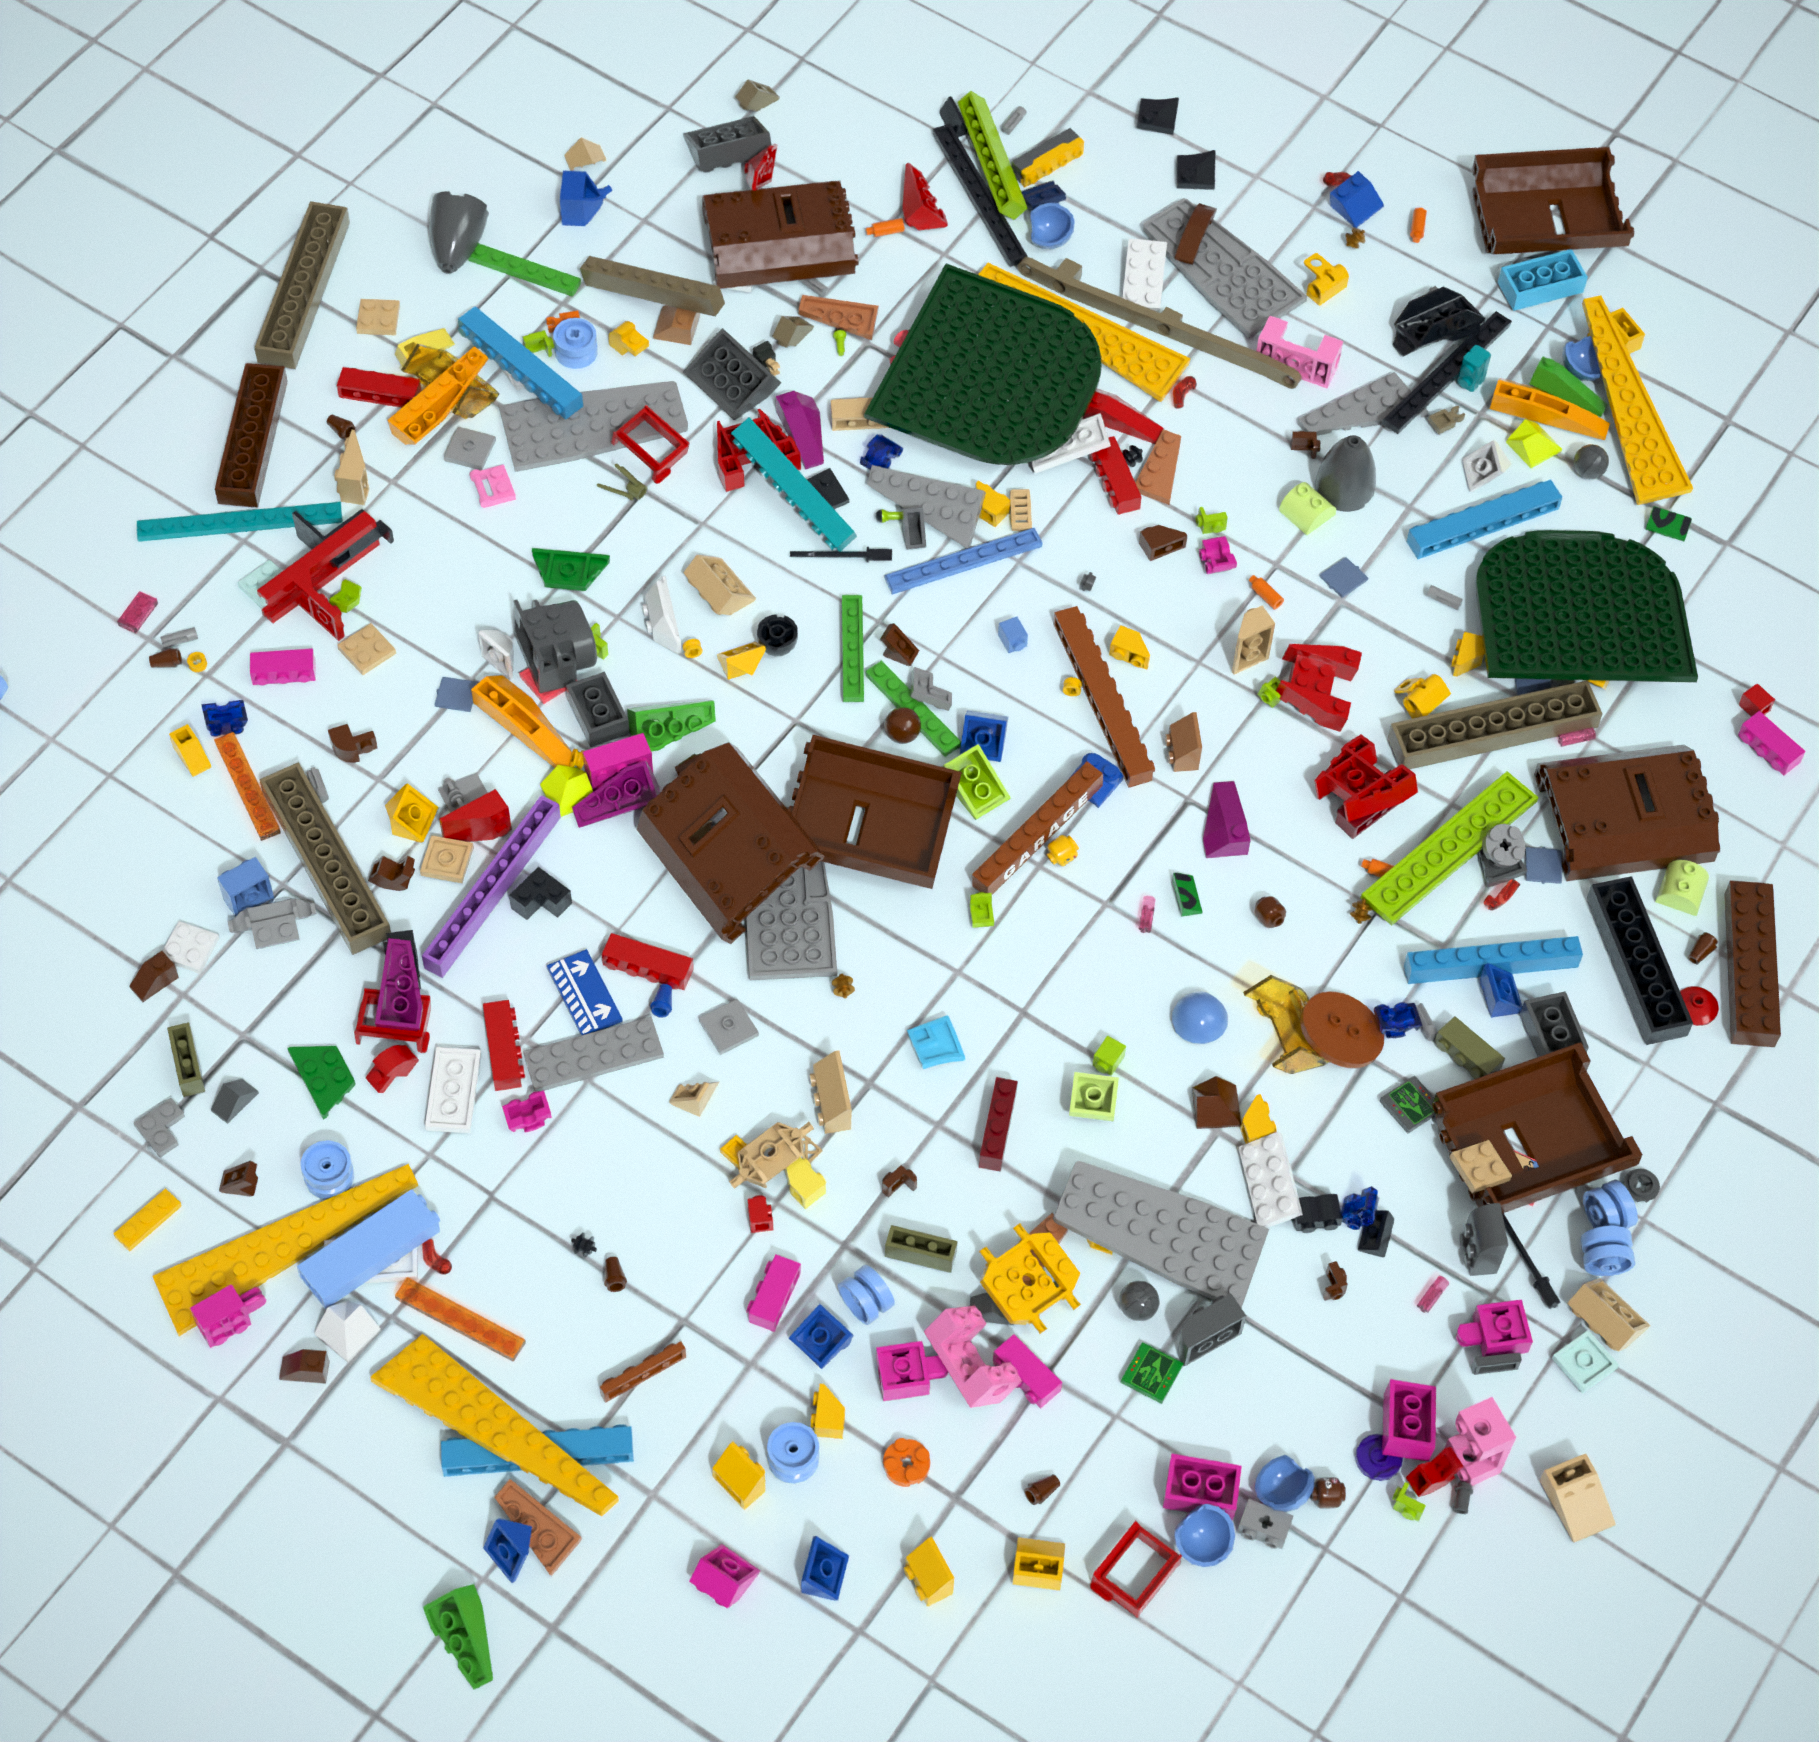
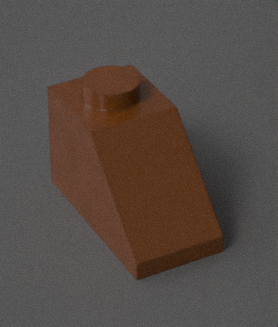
[1139,525,1188,561]
[129,951,179,1003]
[279,1349,330,1384]

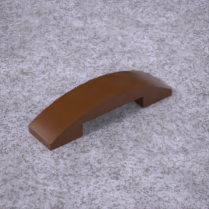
[1174,203,1217,265]

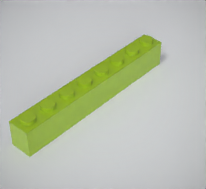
[957,90,1028,220]

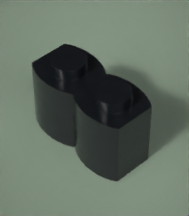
[1294,1194,1342,1233]

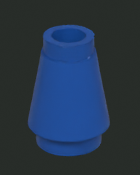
[650,984,672,1018]

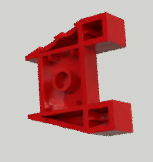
[717,409,801,492]
[1275,644,1362,732]
[1314,734,1418,822]

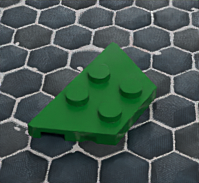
[531,548,610,591]
[287,1046,356,1120]

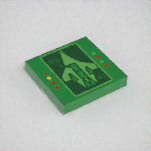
[1121,1342,1184,1404]

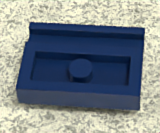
[1021,180,1066,211]

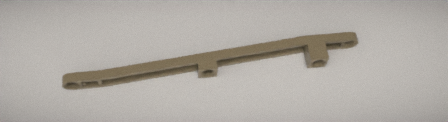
[1018,257,1302,389]

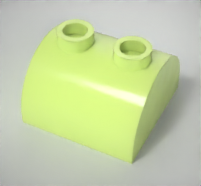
[1279,482,1336,535]
[1655,860,1709,916]
[1069,1072,1119,1122]

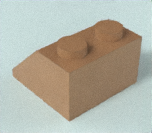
[653,305,700,345]
[1165,712,1202,772]

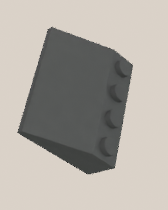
[683,116,772,172]
[683,328,782,421]

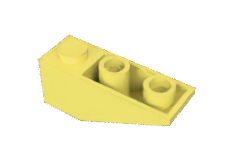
[394,328,455,371]
[784,1157,826,1209]

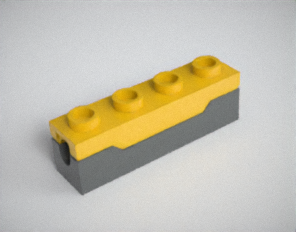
[1011,128,1085,188]

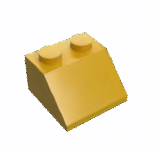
[903,1536,955,1607]

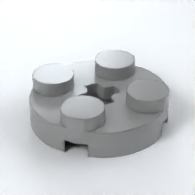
[1482,824,1525,868]

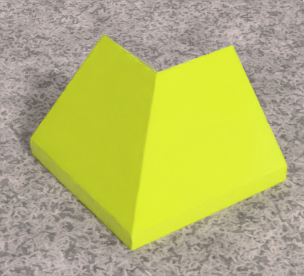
[1506,419,1562,469]
[540,765,593,817]

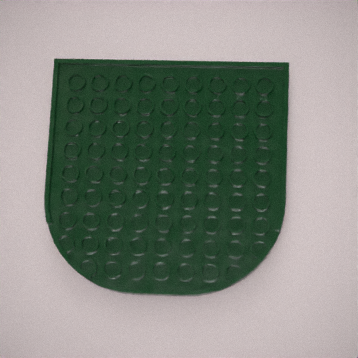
[864,263,1102,465]
[1475,530,1698,683]

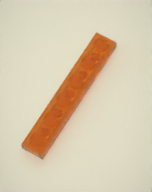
[214,732,281,841]
[395,1277,526,1362]

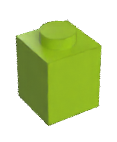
[1092,1035,1126,1076]

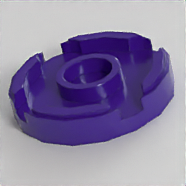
[1355,1434,1403,1481]

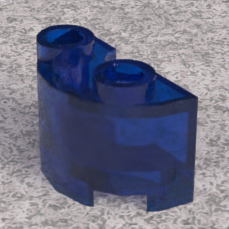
[860,435,904,470]
[201,700,248,737]
[1374,1002,1422,1039]
[1341,1186,1380,1230]

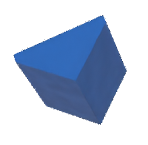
[1479,963,1522,1018]
[801,1536,849,1601]

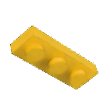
[113,1188,182,1252]

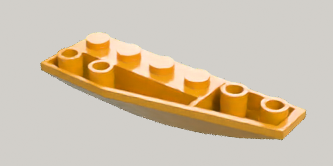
[388,346,488,445]
[1490,378,1610,440]
[471,675,572,768]

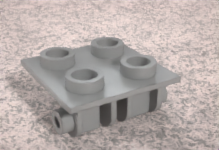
[438,773,488,813]

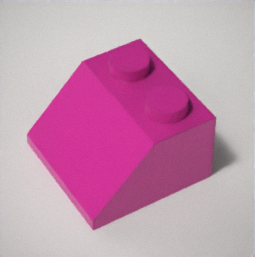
[689,1544,760,1609]

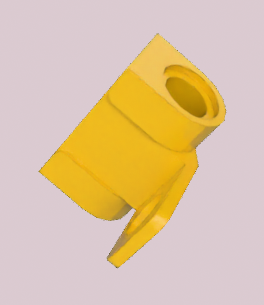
[1303,253,1349,306]
[1394,674,1451,719]

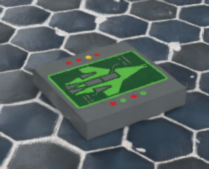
[1380,1076,1435,1134]

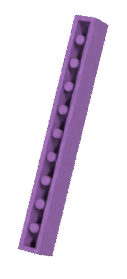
[422,795,561,978]

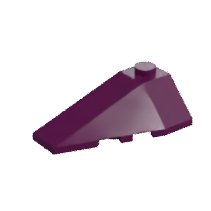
[776,391,824,470]
[572,761,661,828]
[1203,781,1251,858]
[375,938,423,1031]

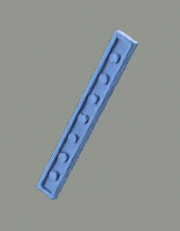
[884,527,1043,595]

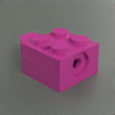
[190,1284,267,1348]
[1456,1299,1533,1357]
[876,1341,948,1402]

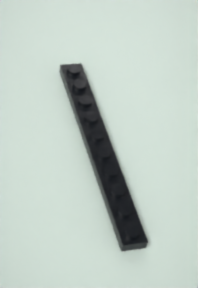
[933,124,1028,267]
[1382,311,1512,434]

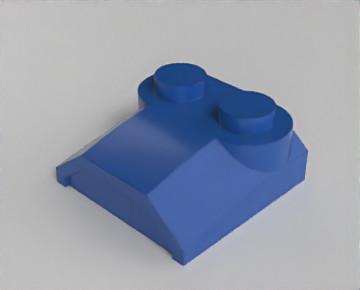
[1070,753,1124,808]
[788,1304,854,1369]

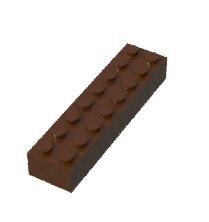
[214,363,288,508]
[1724,880,1781,1048]

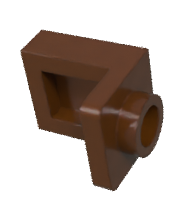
[1290,431,1321,459]
[882,1165,917,1198]
[1323,1261,1348,1301]

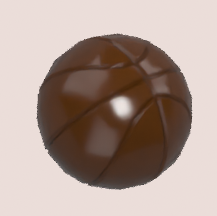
[884,707,921,744]

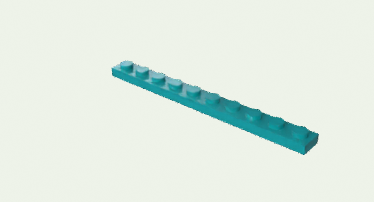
[137,502,343,542]

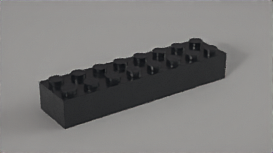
[1587,876,1693,1045]

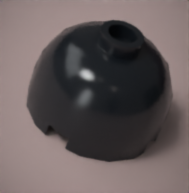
[757,614,798,656]

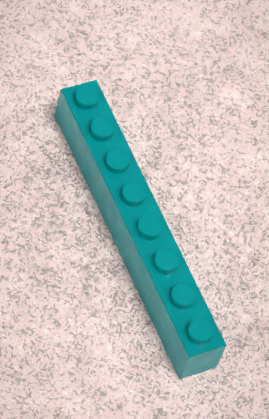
[731,417,857,551]

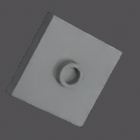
[444,426,496,470]
[699,999,759,1055]

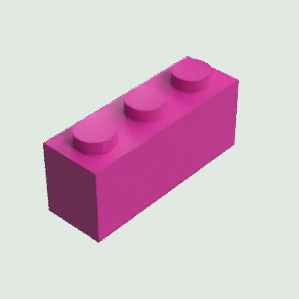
[250,648,316,685]
[1738,711,1806,776]
[746,1254,801,1332]
[993,1334,1062,1409]

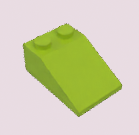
[941,744,1011,820]

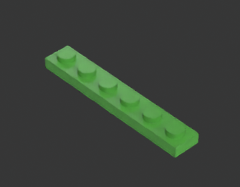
[468,243,581,297]
[842,595,864,702]
[866,660,961,757]

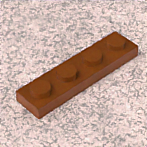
[600,1341,687,1403]

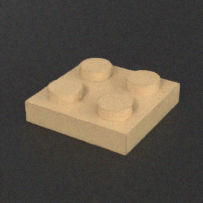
[356,299,400,336]
[337,623,396,675]
[420,835,474,884]
[1449,1140,1512,1194]

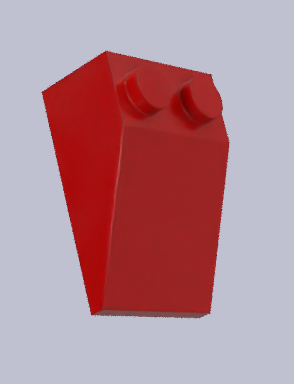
[439,789,512,842]

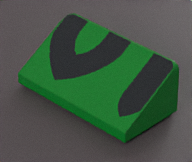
[1646,506,1692,542]
[1172,873,1203,917]

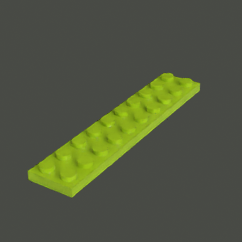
[1360,771,1539,926]

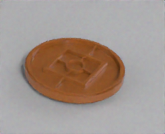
[1300,992,1384,1068]

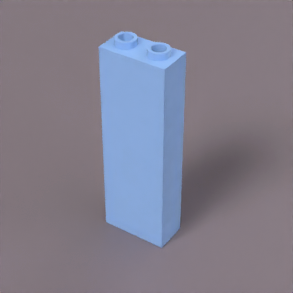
[297,1189,440,1309]

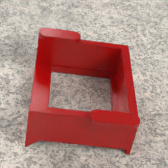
[611,405,690,484]
[354,988,431,1053]
[1090,1520,1182,1618]

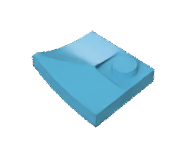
[907,1015,966,1069]

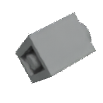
[1237,1499,1294,1549]

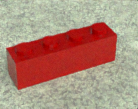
[337,367,422,408]
[1089,436,1142,515]
[602,933,694,991]
[483,1000,525,1091]

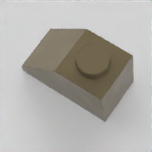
[735,79,780,112]
[772,316,814,348]

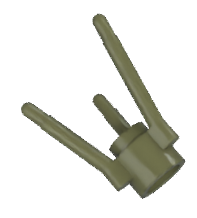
[596,464,648,501]

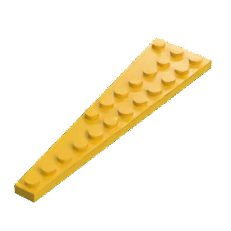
[978,262,1190,402]
[1582,295,1694,505]
[152,1164,418,1336]
[370,1334,619,1517]

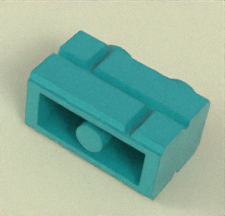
[1457,345,1491,392]

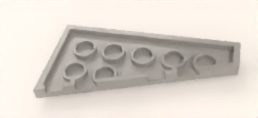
[1297,372,1429,436]
[867,465,986,549]

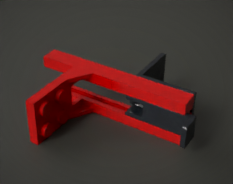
[257,509,394,641]

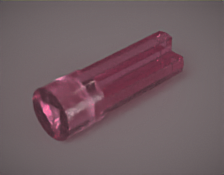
[1558,727,1596,747]
[1138,896,1156,933]
[1417,1276,1449,1313]

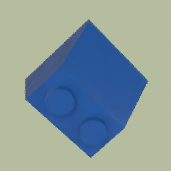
[1330,171,1384,228]
[960,710,1009,762]

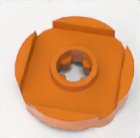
[883,1438,930,1487]

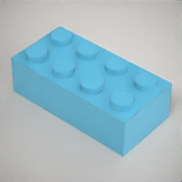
[1498,249,1588,311]

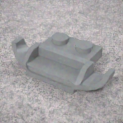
[227,898,316,950]

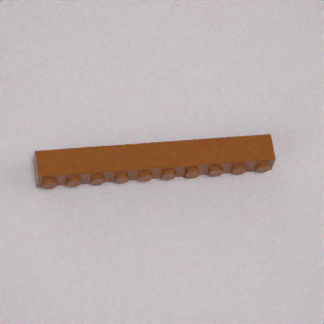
[1053,606,1155,788]

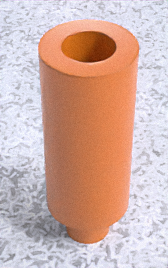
[1410,207,1427,243]
[865,218,904,237]
[1249,575,1284,610]
[1361,858,1394,877]

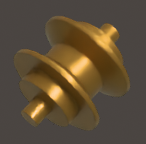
[1345,228,1366,249]
[1350,898,1373,924]
[832,974,855,999]

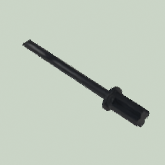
[790,546,893,563]
[1502,1213,1561,1309]

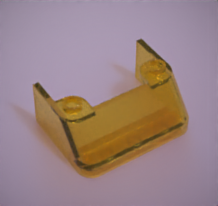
[401,344,500,419]
[1243,975,1330,1074]

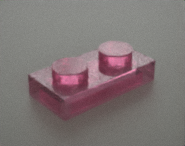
[117,591,158,633]

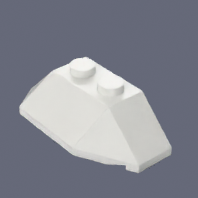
[642,575,682,654]

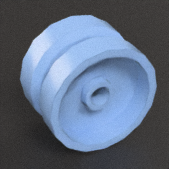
[553,318,598,369]
[301,1140,354,1199]
[1583,1179,1638,1229]
[1581,1226,1635,1276]
[838,1265,895,1325]
[767,1422,819,1483]

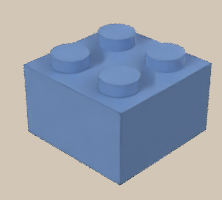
[217,857,274,917]

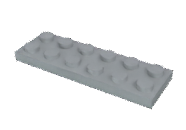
[523,1016,664,1091]

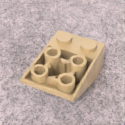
[334,430,370,506]
[1539,1453,1616,1543]

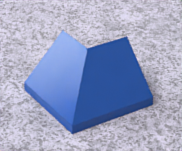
[483,1518,532,1583]

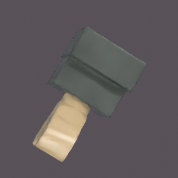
[753,341,781,376]

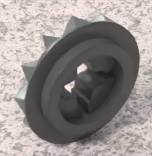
[1623,1169,1660,1203]

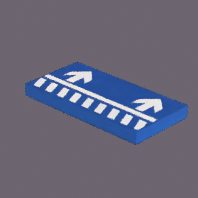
[547,949,623,1036]

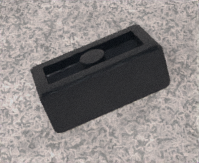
[939,96,966,137]
[1358,1210,1395,1257]

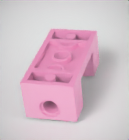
[1256,316,1343,389]
[924,1306,1022,1408]
[1445,1397,1517,1486]

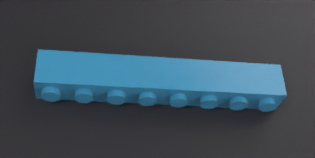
[458,306,583,420]
[1406,479,1563,560]
[1404,936,1583,984]
[441,1424,634,1477]

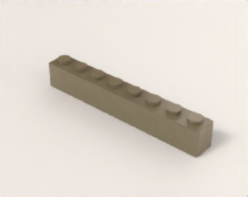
[580,256,725,317]

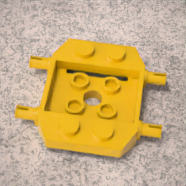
[979,1223,1081,1334]

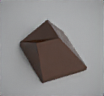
[1192,1076,1241,1129]

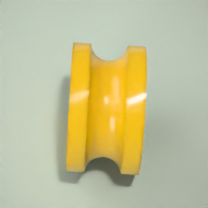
[682,639,703,658]
[187,652,208,672]
[1062,677,1082,697]
[570,748,584,769]

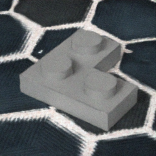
[910,667,952,711]
[133,1098,185,1158]

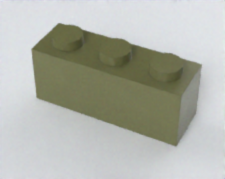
[1434,1016,1505,1079]
[167,1022,206,1097]
[885,1225,958,1273]

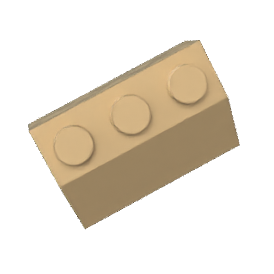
[683,554,757,615]
[1232,605,1276,675]
[809,1050,852,1134]
[1567,1278,1651,1352]

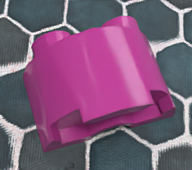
[1199,536,1237,574]
[502,1090,552,1133]

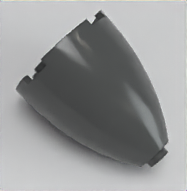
[429,191,489,274]
[1315,435,1376,512]

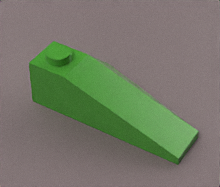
[1529,356,1608,417]
[627,700,716,752]
[423,1584,493,1690]

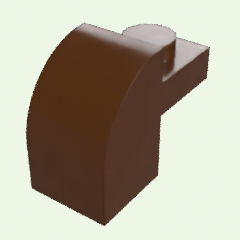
[328,724,378,763]
[368,856,415,891]

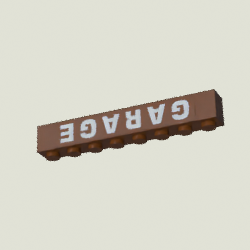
[972,761,1103,895]

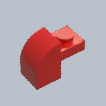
[365,1045,419,1093]
[1406,1447,1464,1497]

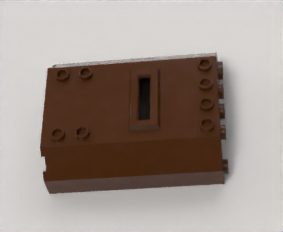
[1472,147,1634,255]
[702,180,859,289]
[788,735,962,889]
[636,742,826,944]
[1534,744,1720,882]
[1432,1042,1643,1214]

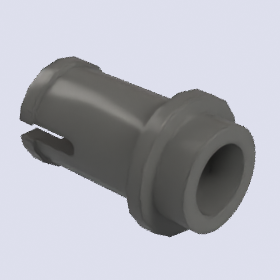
[1453,1482,1474,1514]

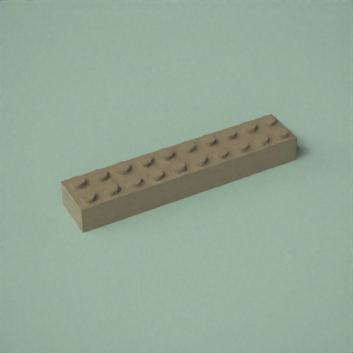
[254,201,350,369]
[1388,680,1603,769]
[259,762,391,955]

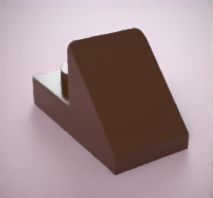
[880,623,920,666]
[219,1161,258,1197]

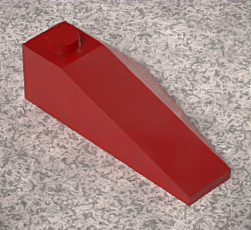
[744,143,778,191]
[902,162,948,231]
[1083,388,1164,444]

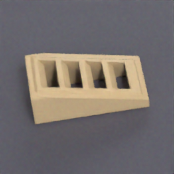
[1009,489,1032,531]

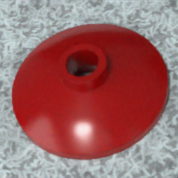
[1680,986,1719,1026]

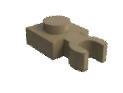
[1428,406,1465,434]

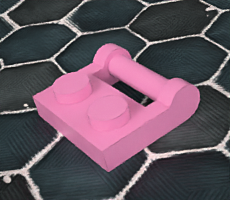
[469,464,516,508]

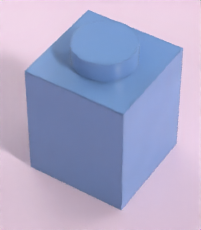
[998,616,1028,653]

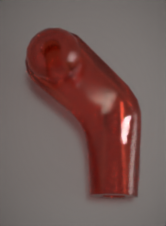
[1323,172,1351,186]
[1173,376,1197,409]
[1483,879,1521,911]
[422,1239,452,1275]

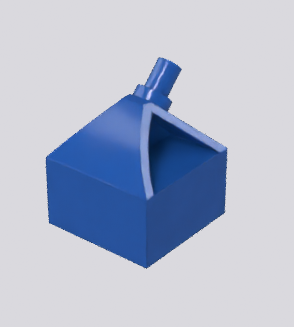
[560,170,613,226]

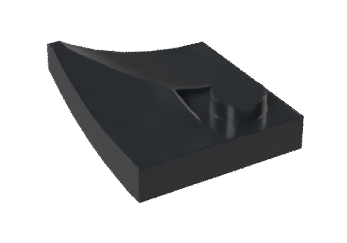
[1136,97,1179,135]
[1177,150,1216,190]
[807,468,850,509]

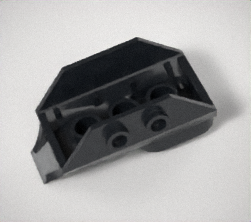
[1392,286,1486,357]

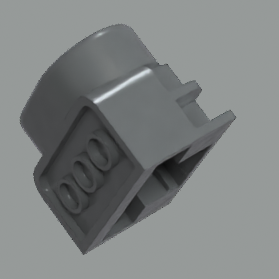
[513,599,597,693]

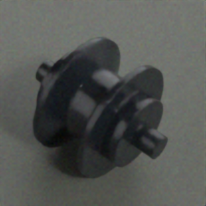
[1122,445,1143,467]
[571,1232,598,1258]

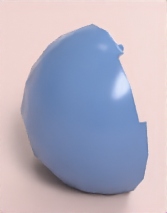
[1031,203,1075,249]
[1562,336,1602,381]
[1172,992,1228,1044]
[1255,1455,1315,1512]
[1174,1504,1235,1567]

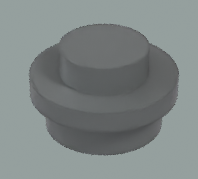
[1079,572,1096,591]

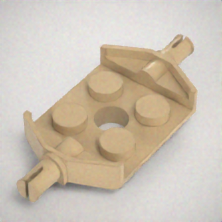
[729,1121,814,1189]

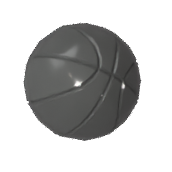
[1574,444,1609,479]
[1119,1281,1160,1321]

